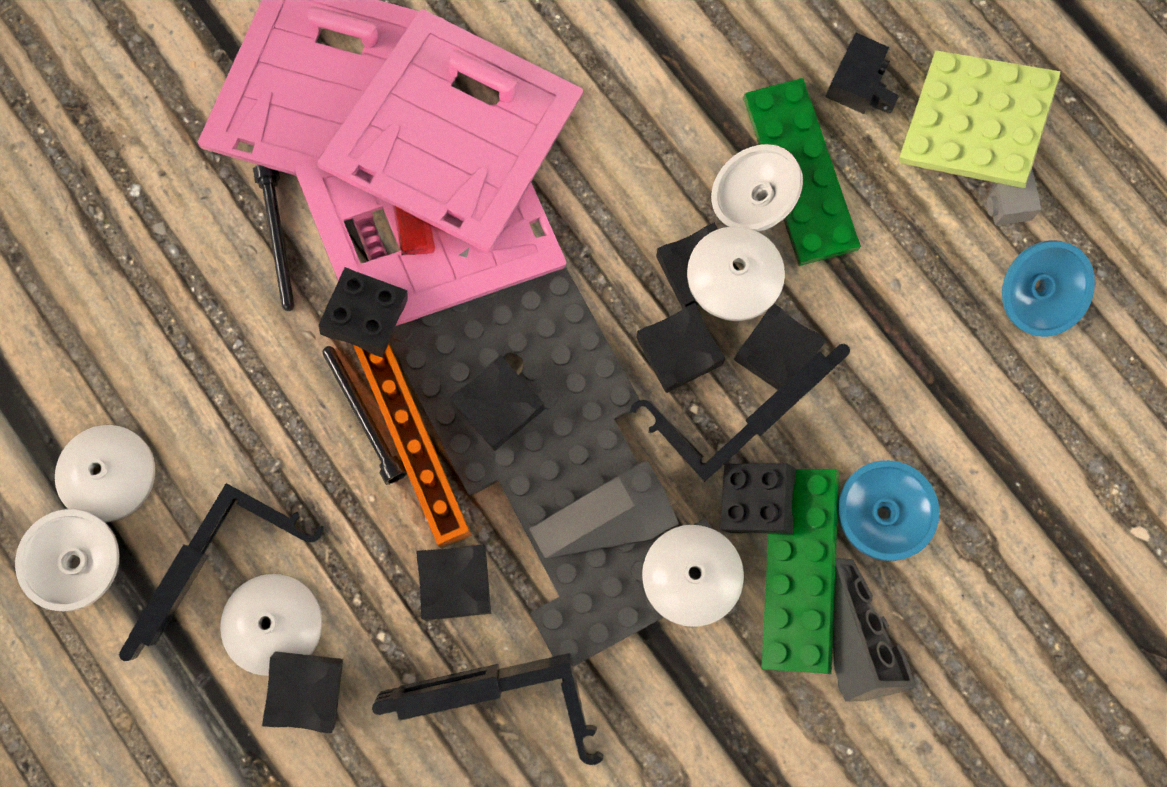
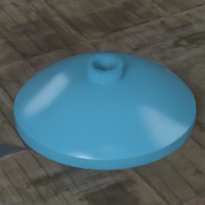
[1002,240,1095,337]
[838,460,940,561]

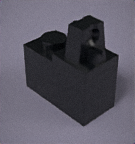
[825,32,899,114]

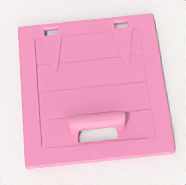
[198,0,445,176]
[318,9,583,252]
[294,104,566,326]

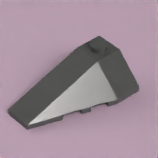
[529,460,679,559]
[833,558,916,702]

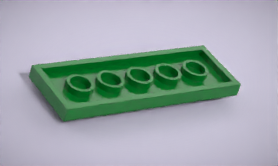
[743,78,861,266]
[762,469,839,674]

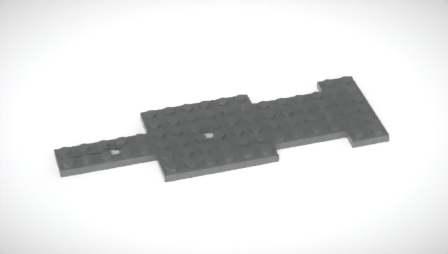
[389,267,712,666]

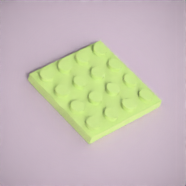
[899,50,1061,188]

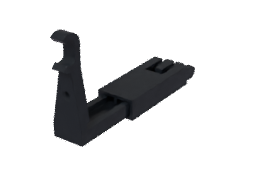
[629,344,850,482]
[119,483,324,661]
[372,653,603,765]

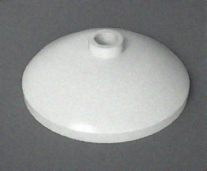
[711,144,803,232]
[687,226,785,321]
[55,425,155,523]
[15,509,119,612]
[642,525,744,627]
[220,574,322,676]

